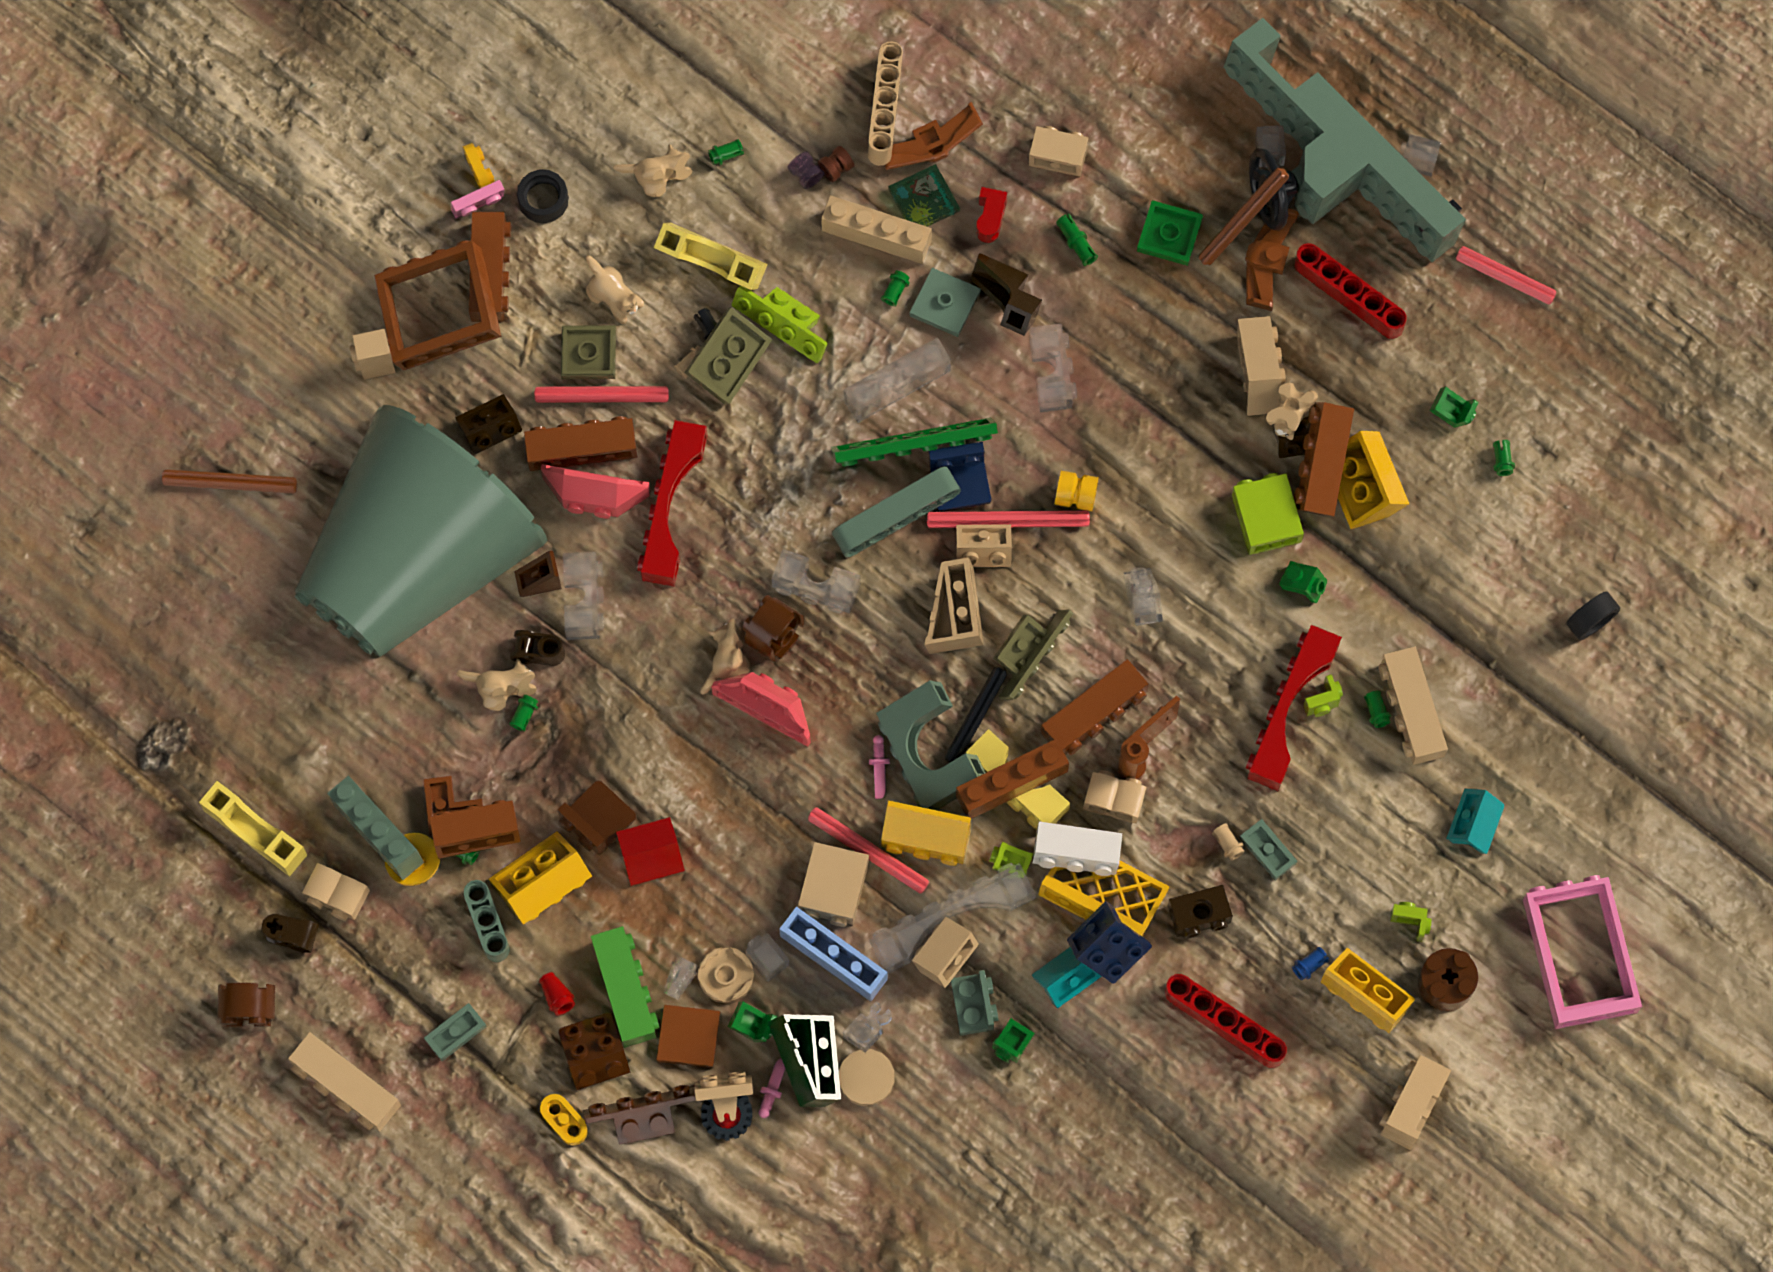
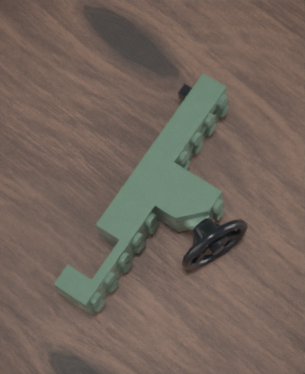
[1223,18,1466,262]

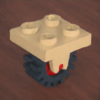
[695,1071,753,1141]

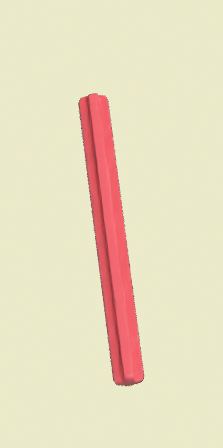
[927,511,1090,528]

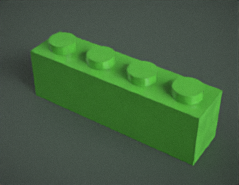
[591,926,660,1048]

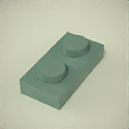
[1239,819,1298,881]
[424,1003,487,1061]

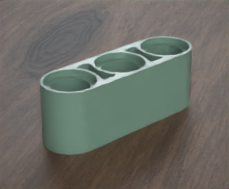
[464,880,510,962]

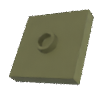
[561,325,616,379]

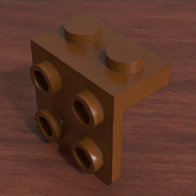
[557,781,636,856]
[558,1013,631,1090]

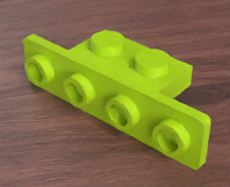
[731,286,827,363]

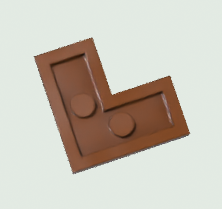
[424,776,483,836]

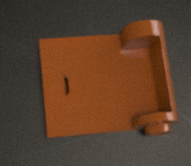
[1118,695,1180,780]

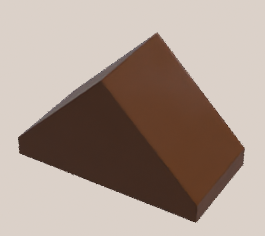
[514,551,562,597]

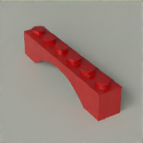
[637,420,708,587]
[1245,625,1342,791]

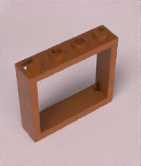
[374,241,502,370]

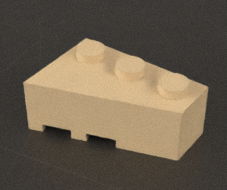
[1237,316,1286,416]
[924,558,984,654]
[1379,1055,1451,1150]

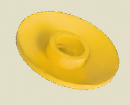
[385,833,440,886]

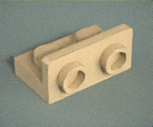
[956,524,1012,567]

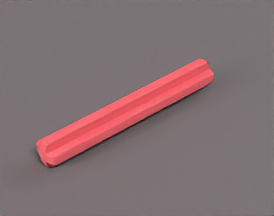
[1456,246,1556,304]

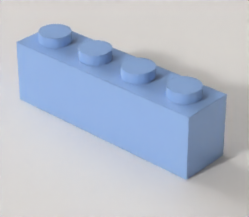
[780,907,888,1002]

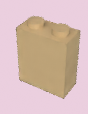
[798,842,869,927]

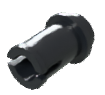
[694,308,717,340]

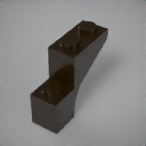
[970,253,1042,336]

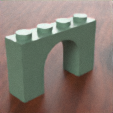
[876,680,985,811]

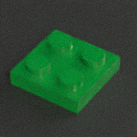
[1137,200,1203,266]

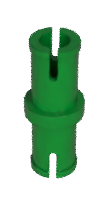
[1056,214,1098,266]

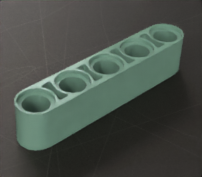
[832,467,961,557]

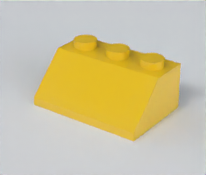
[1338,431,1409,529]
[881,800,971,866]
[489,831,592,925]
[1321,948,1415,1033]

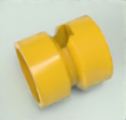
[1055,470,1099,512]

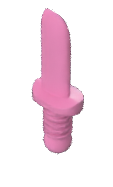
[869,735,890,799]
[758,1058,785,1118]

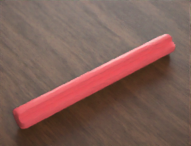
[534,386,669,403]
[808,807,929,894]

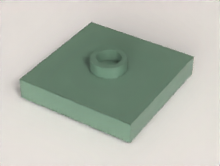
[909,268,981,337]

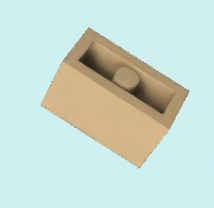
[1029,126,1089,177]
[350,329,396,380]
[912,917,979,988]

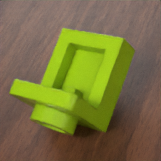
[1303,674,1343,717]
[989,842,1033,881]
[1390,902,1432,942]

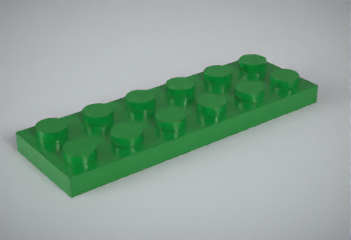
[831,417,998,466]

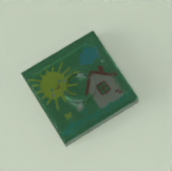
[888,164,960,227]

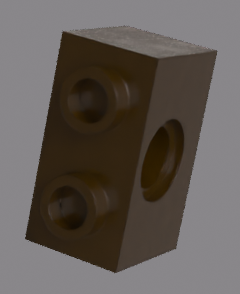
[1168,885,1233,939]

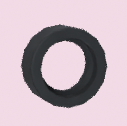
[517,169,569,223]
[1566,592,1620,640]

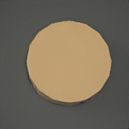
[698,947,754,1004]
[839,1049,895,1106]

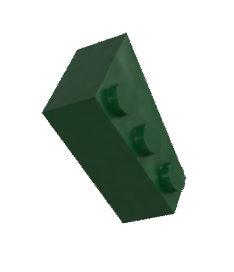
[768,1014,841,1107]

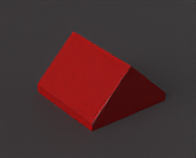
[616,817,685,886]

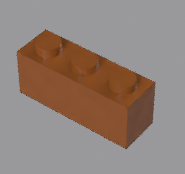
[429,800,521,859]

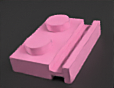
[451,180,504,219]

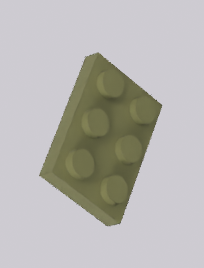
[684,307,772,405]

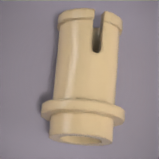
[673,345,701,379]
[1212,824,1245,861]

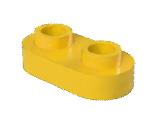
[462,143,495,189]
[540,1094,588,1145]

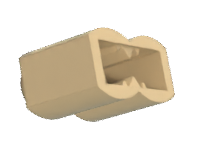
[1083,770,1147,824]
[302,863,370,921]

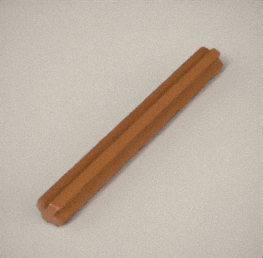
[1198,168,1289,265]
[162,469,297,493]

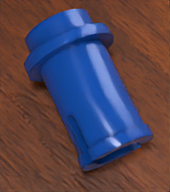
[1292,947,1329,980]

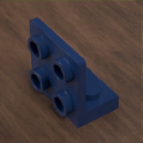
[929,442,991,512]
[1067,901,1152,984]

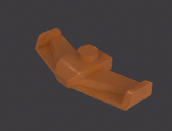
[876,102,983,170]
[1245,208,1299,311]

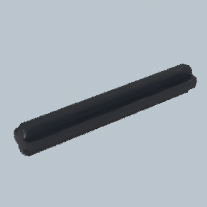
[945,666,1007,763]

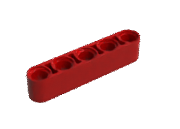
[1295,243,1407,339]
[1165,974,1287,1068]

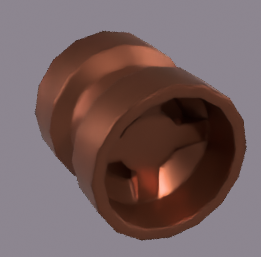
[817,145,855,183]

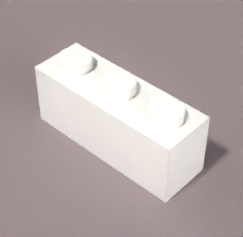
[1032,822,1122,876]

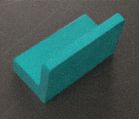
[1446,788,1505,854]
[1032,947,1102,1009]

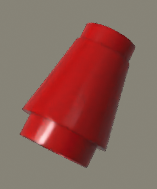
[539,972,575,1016]

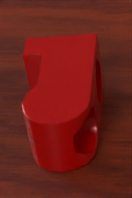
[976,187,1008,243]

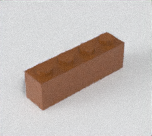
[469,212,511,322]
[1294,402,1354,516]
[524,416,638,471]
[1041,659,1149,755]
[956,739,1069,819]

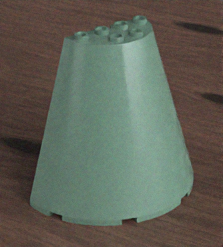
[295,405,548,657]

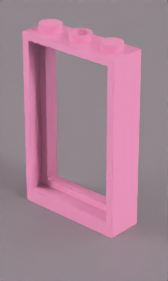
[1523,875,1642,1029]

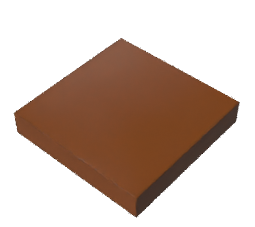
[657,1005,721,1068]

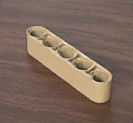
[868,41,903,166]

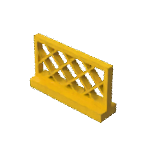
[1038,861,1170,937]

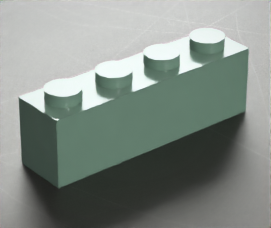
[327,775,424,880]

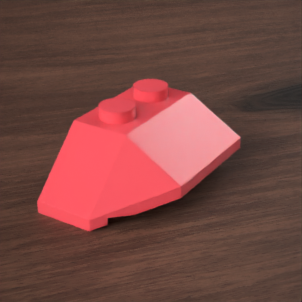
[541,464,651,519]
[711,672,811,747]

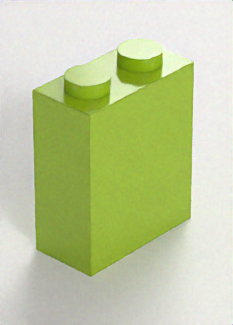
[1232,473,1304,555]

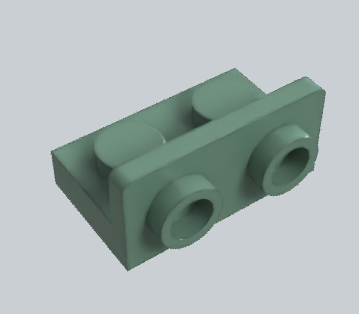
[951,970,999,1036]

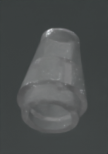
[663,956,698,1000]

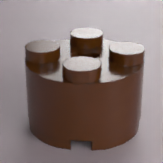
[742,595,805,662]
[1418,948,1478,1011]
[217,983,275,1027]

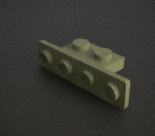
[993,609,1073,700]

